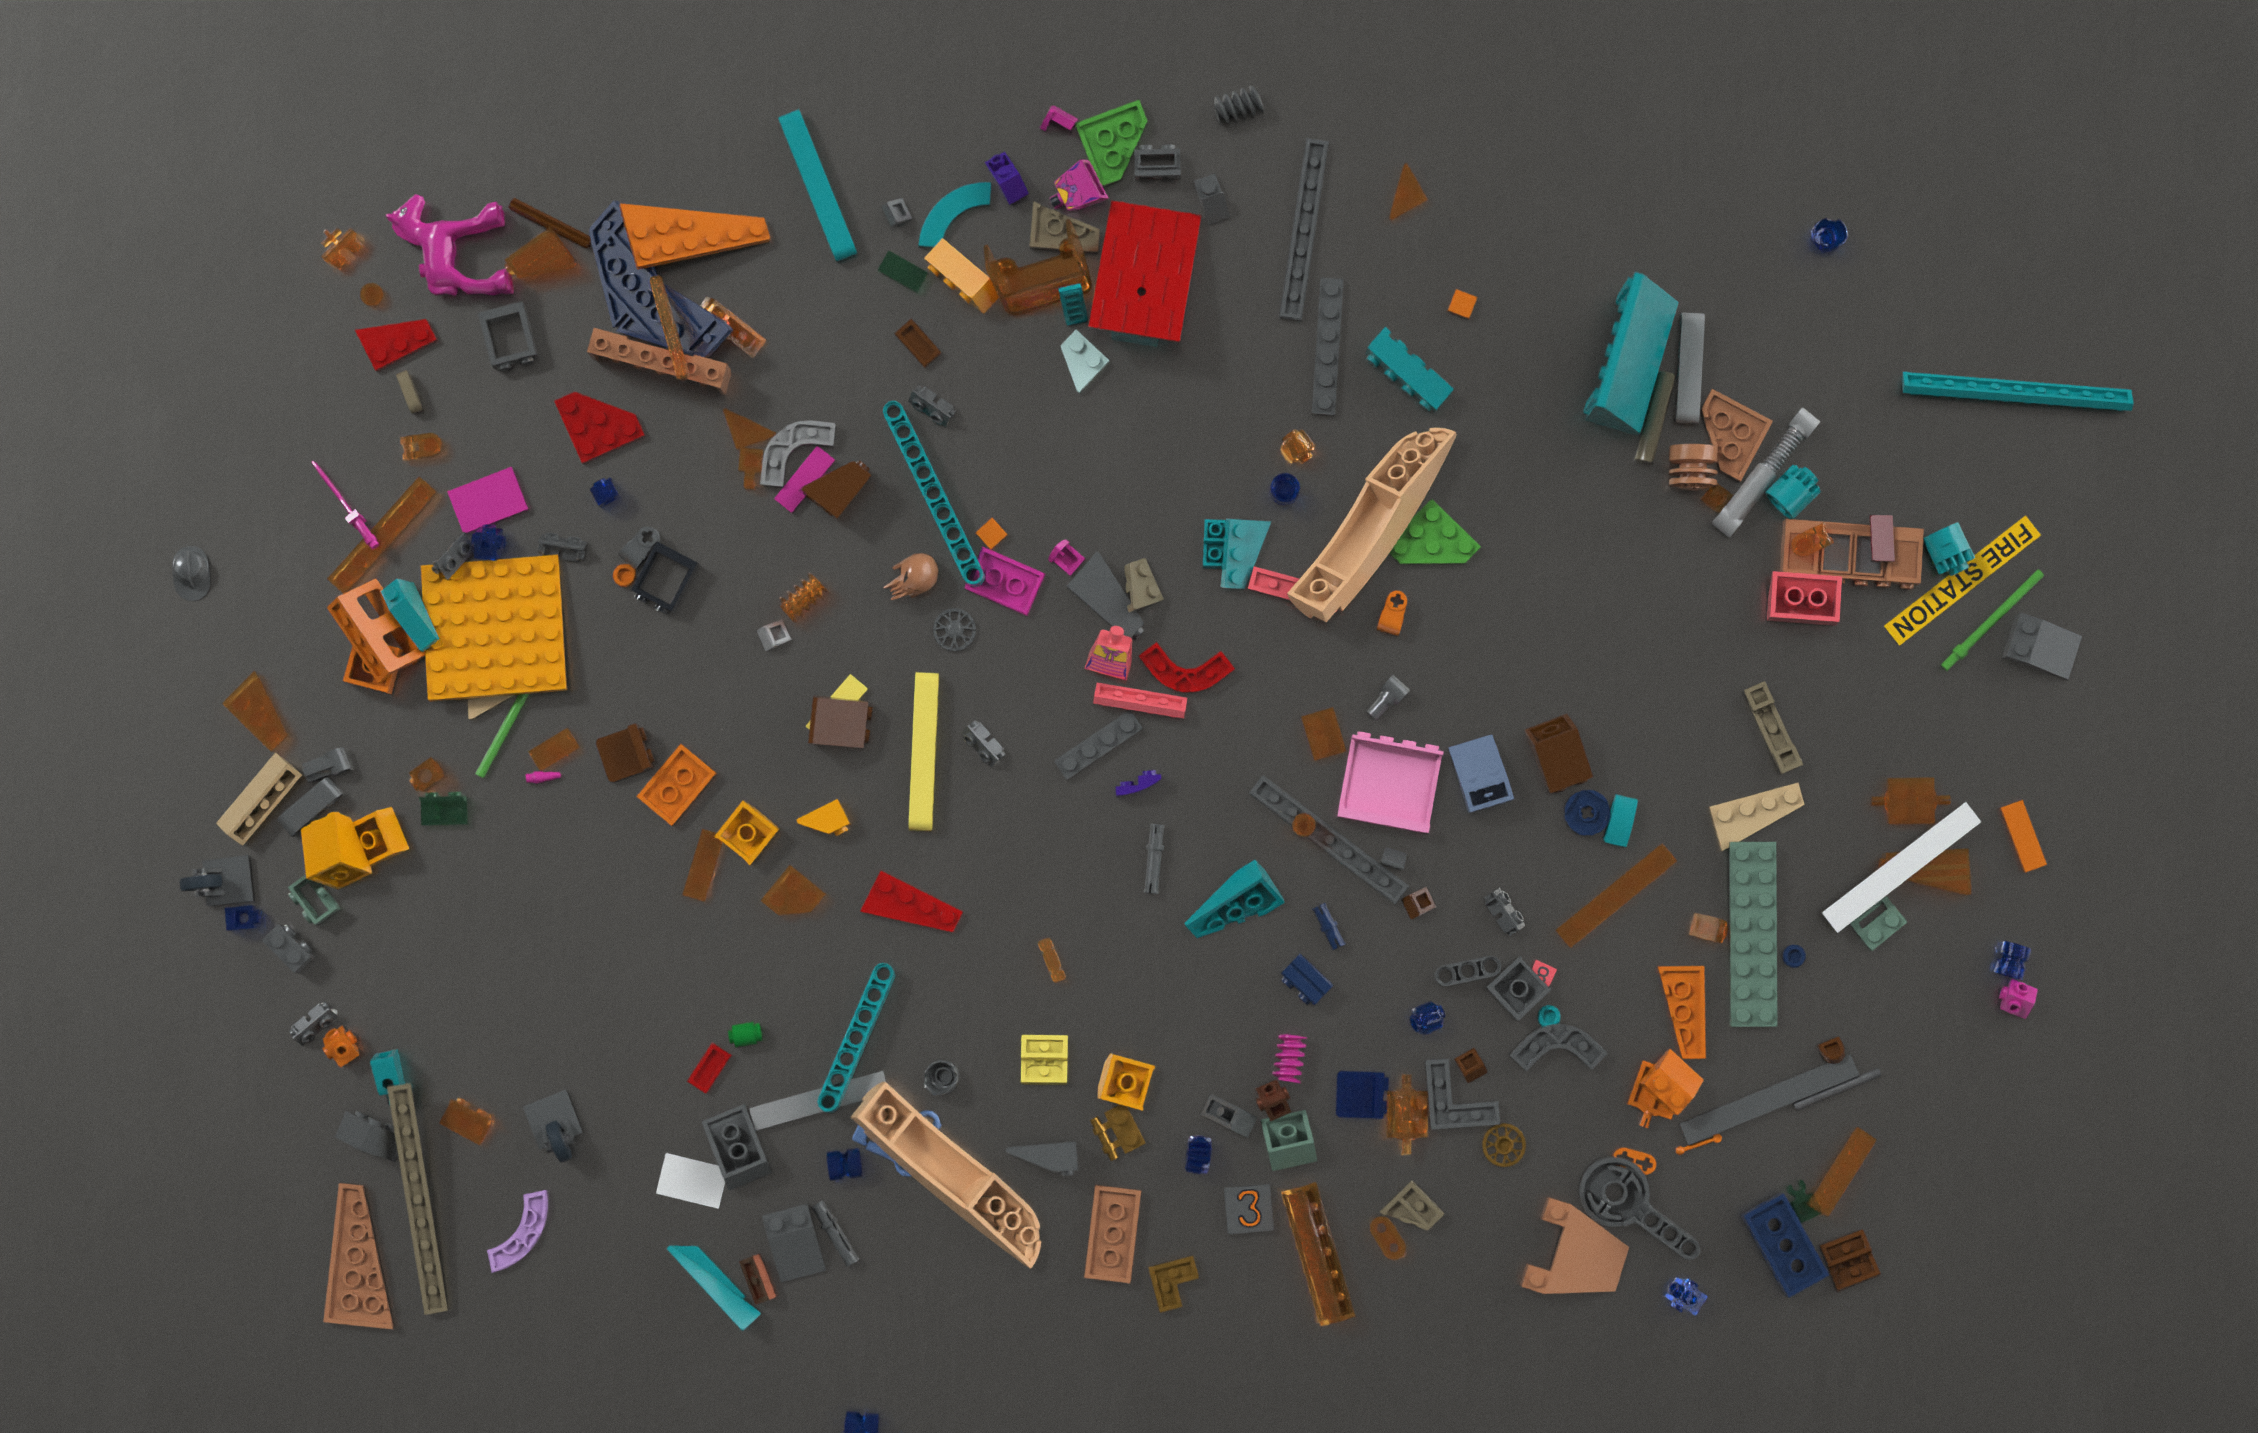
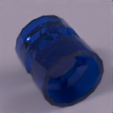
[1269,473,1300,506]
[1994,941,2032,980]
[826,1148,863,1181]
[844,1411,879,1433]

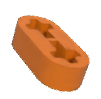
[1613,1148,1656,1175]

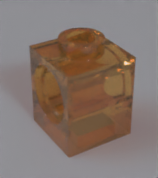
[409,757,447,793]

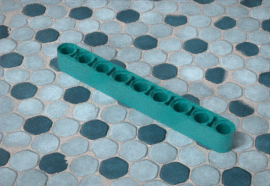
[883,401,985,587]

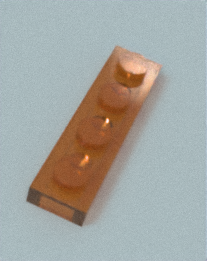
[1808,1127,1877,1217]

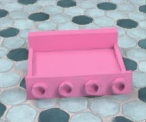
[1337,732,1444,834]

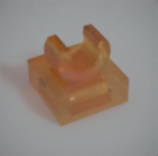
[1700,483,1733,514]

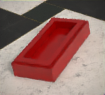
[687,1042,732,1094]

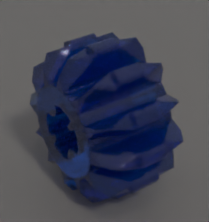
[1185,1135,1212,1174]

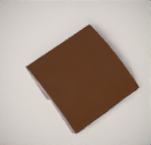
[1820,1229,1881,1292]

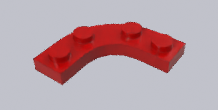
[1138,642,1235,693]

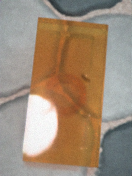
[528,728,580,771]

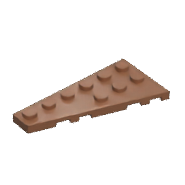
[324,1183,394,1329]

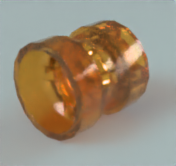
[1292,813,1316,837]

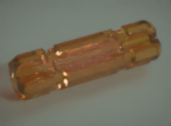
[1038,938,1066,983]

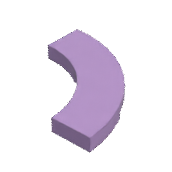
[487,1190,548,1273]

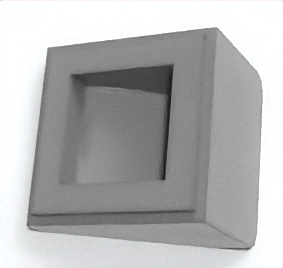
[757,619,791,651]

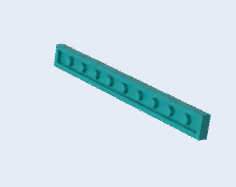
[1902,372,2134,411]

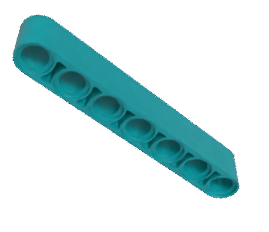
[778,109,858,262]
[817,963,895,1114]

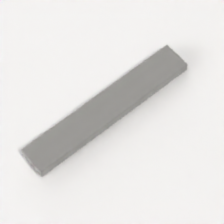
[749,1071,886,1131]

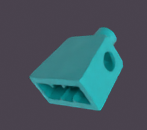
[370,1049,405,1106]

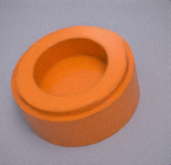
[613,564,637,587]

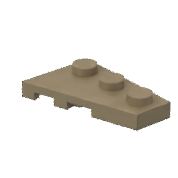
[1030,201,1100,253]

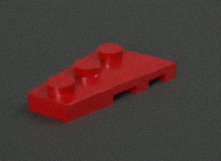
[355,319,438,372]

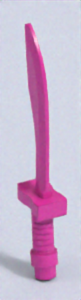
[312,461,379,550]

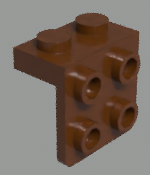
[596,723,655,782]

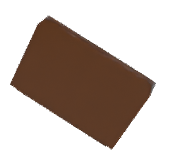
[1401,887,1436,919]
[1454,1048,1488,1083]

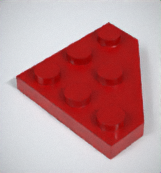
[554,392,645,464]

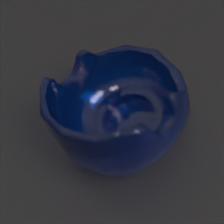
[1810,218,1848,253]

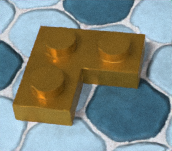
[1148,1256,1199,1313]

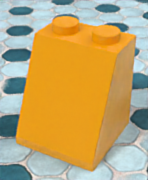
[301,812,372,890]

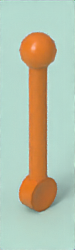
[1676,1134,1722,1155]

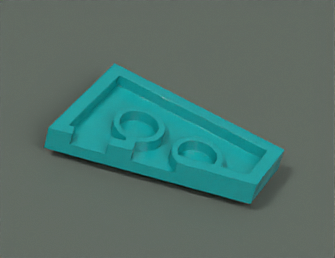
[1221,518,1271,589]

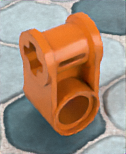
[1377,590,1407,636]

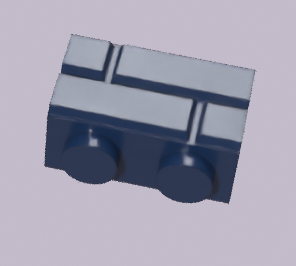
[1281,954,1333,1006]

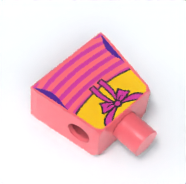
[1084,626,1132,680]

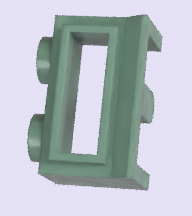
[288,874,341,925]

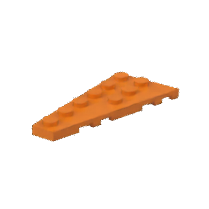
[619,203,770,270]

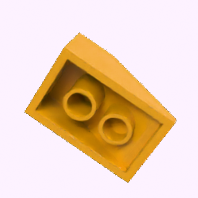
[353,807,409,867]

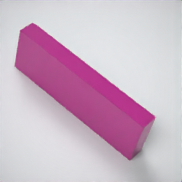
[774,446,835,513]

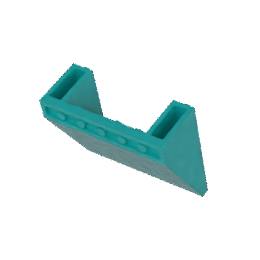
[1583,272,1679,436]

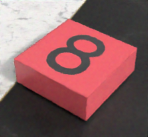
[1532,960,1557,986]

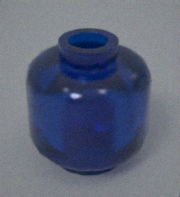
[1409,1001,1445,1035]

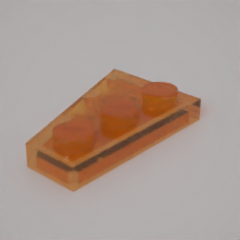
[222,671,288,752]

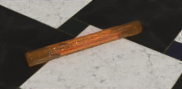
[650,275,689,380]

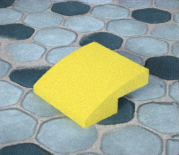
[1021,1035,1068,1085]

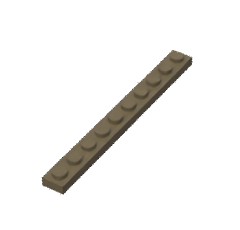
[387,1082,448,1315]

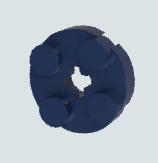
[1564,790,1610,836]

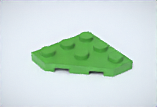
[1075,100,1147,187]
[1389,499,1481,564]

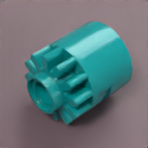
[1765,465,1821,519]
[1923,522,1975,576]

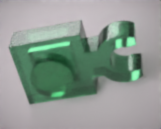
[1787,1179,1822,1223]

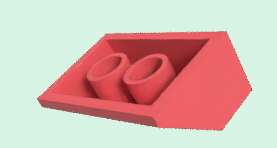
[1767,571,1842,626]

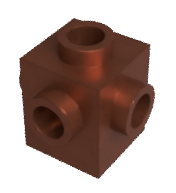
[1255,1079,1291,1122]

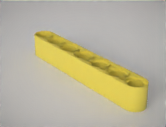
[909,672,939,831]

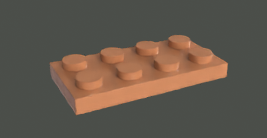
[1084,1185,1141,1283]

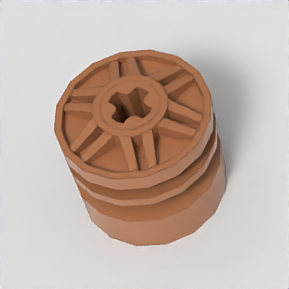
[1669,444,1718,491]

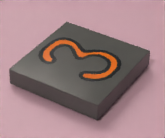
[1224,1184,1274,1234]

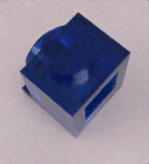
[590,477,621,509]
[225,905,261,931]

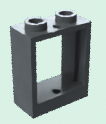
[478,301,538,371]

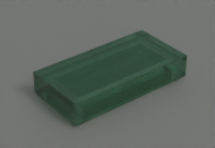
[877,250,928,293]

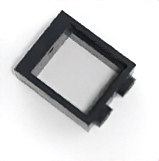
[631,542,699,614]

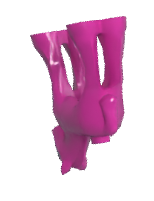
[385,194,513,296]

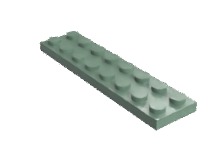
[1729,842,1777,1027]

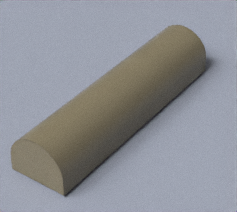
[1635,371,1676,465]

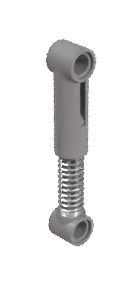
[1711,408,1821,538]

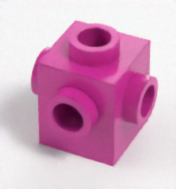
[1999,979,2038,1019]

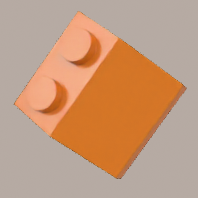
[1639,1049,1704,1115]

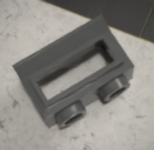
[1134,144,1181,180]

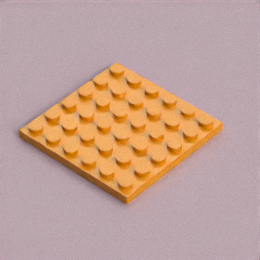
[421,555,567,702]

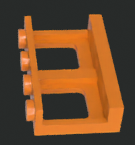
[327,579,425,683]

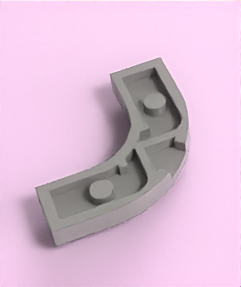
[760,421,836,487]

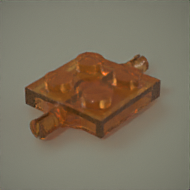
[1871,777,1951,824]
[1387,1075,1428,1154]

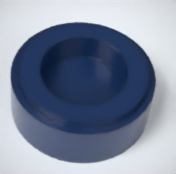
[1782,945,1806,968]

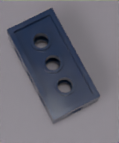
[1740,1192,1829,1298]

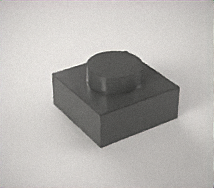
[882,198,912,226]

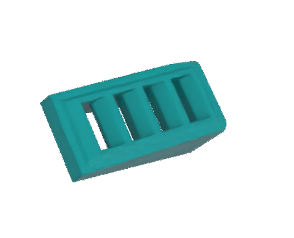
[1058,283,1088,325]

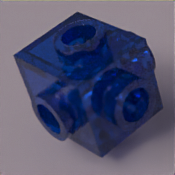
[471,524,506,561]
[1665,1277,1708,1316]

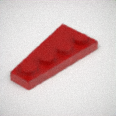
[860,871,963,932]

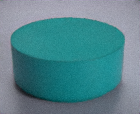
[1537,1005,1561,1026]

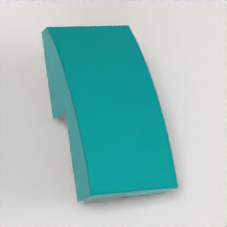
[1203,519,1226,569]
[1603,794,1638,847]

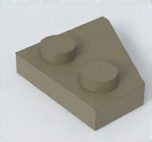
[1124,558,1164,613]
[1380,1180,1445,1230]

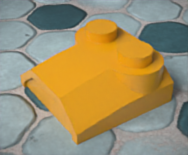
[714,800,779,865]
[1098,1053,1155,1111]

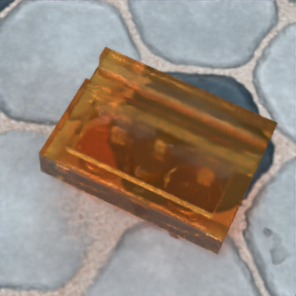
[1301,707,1346,761]

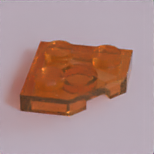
[761,865,826,915]

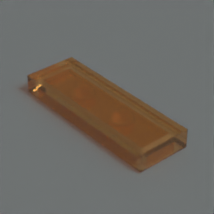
[682,829,723,902]

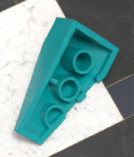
[1185,860,1285,938]

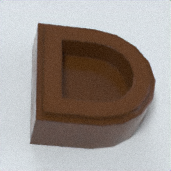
[1818,1036,1845,1064]

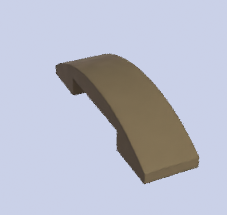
[1744,681,1803,774]

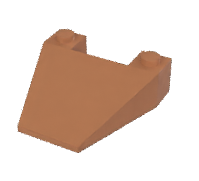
[1520,1197,1629,1294]

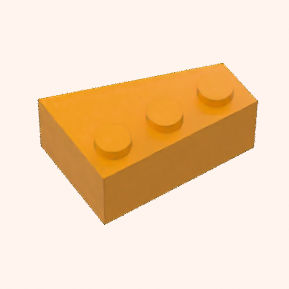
[924,238,1002,315]

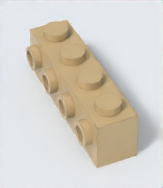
[216,752,302,846]

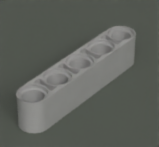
[1674,312,1705,425]

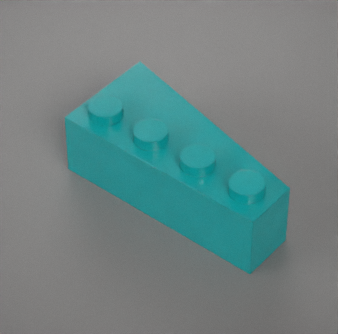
[1365,327,1454,412]

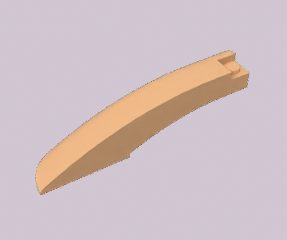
[1287,428,1457,622]
[851,1082,1041,1269]

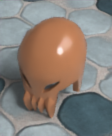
[884,553,939,600]

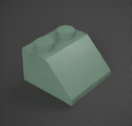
[1261,1110,1317,1171]

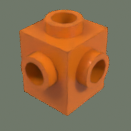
[322,1026,360,1068]

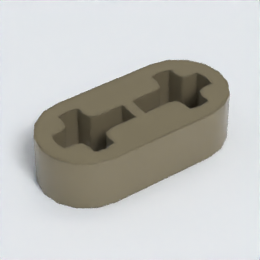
[396,370,423,414]

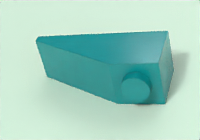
[381,579,439,652]

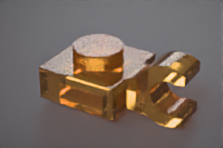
[738,448,764,490]

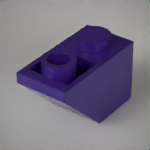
[985,151,1029,205]

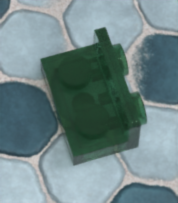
[419,792,468,826]

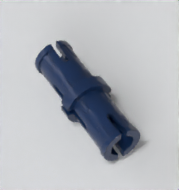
[1312,902,1346,950]

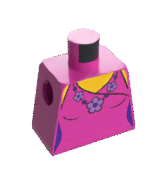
[1050,159,1109,211]

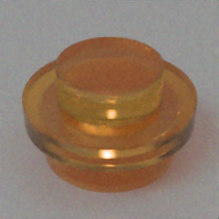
[360,283,383,306]

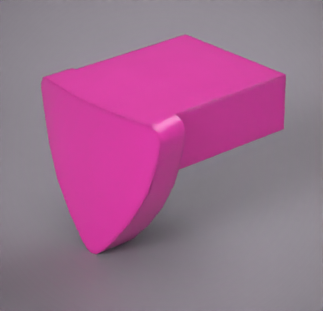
[1040,106,1079,131]
[1048,539,1086,577]

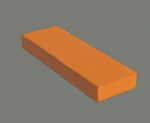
[2000,800,2047,873]

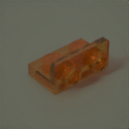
[439,1097,494,1145]

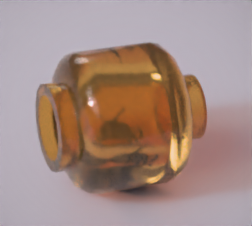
[1281,429,1315,464]

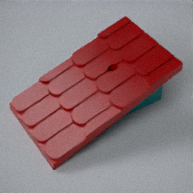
[1088,201,1201,347]

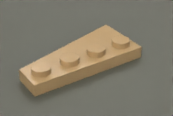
[1709,783,1805,851]

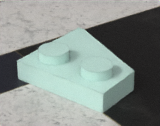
[1061,330,1109,393]

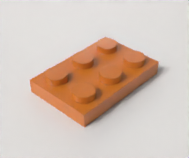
[636,744,717,826]

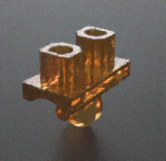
[321,228,363,268]

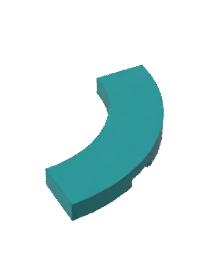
[918,182,991,248]

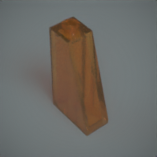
[1879,848,1972,896]

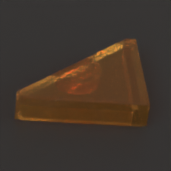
[1389,163,1428,221]
[723,408,776,450]

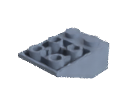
[1448,735,1514,814]

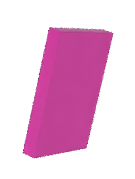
[447,467,529,534]
[964,546,1046,616]

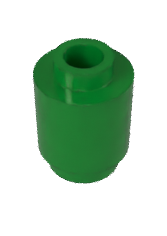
[728,1021,763,1048]

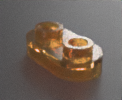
[1370,1216,1406,1259]

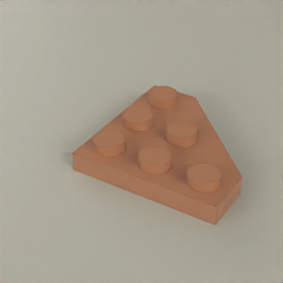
[1701,389,1773,482]

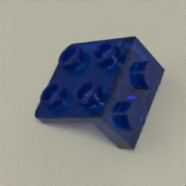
[1336,1071,1389,1119]

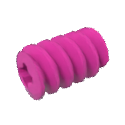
[1272,1034,1307,1083]

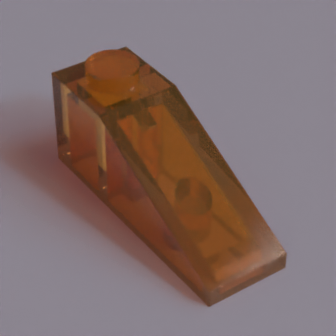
[700,296,766,358]

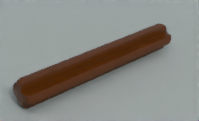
[509,198,591,248]

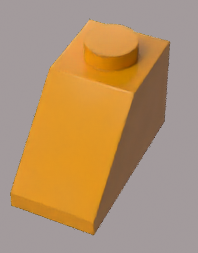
[796,799,851,836]

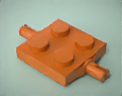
[1627,1051,1673,1129]

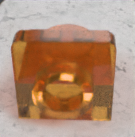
[1689,913,1728,943]

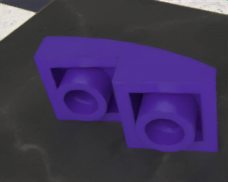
[1116,770,1161,797]

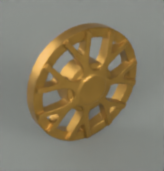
[1482,1123,1526,1167]

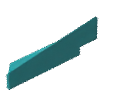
[666,1245,761,1331]

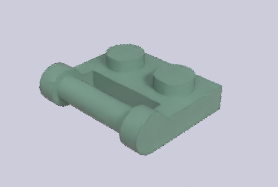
[1849,895,1907,951]

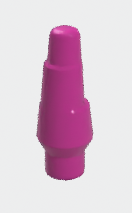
[526,771,561,784]

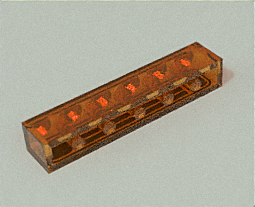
[1282,1182,1355,1326]

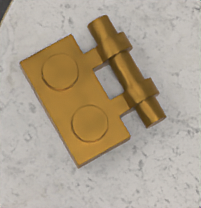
[1090,1105,1146,1161]

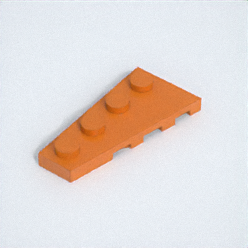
[1658,966,1706,1059]

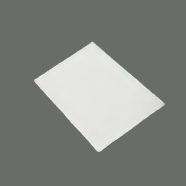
[656,1153,725,1209]

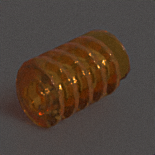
[779,573,829,623]

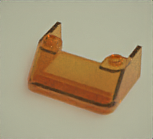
[983,219,1092,315]

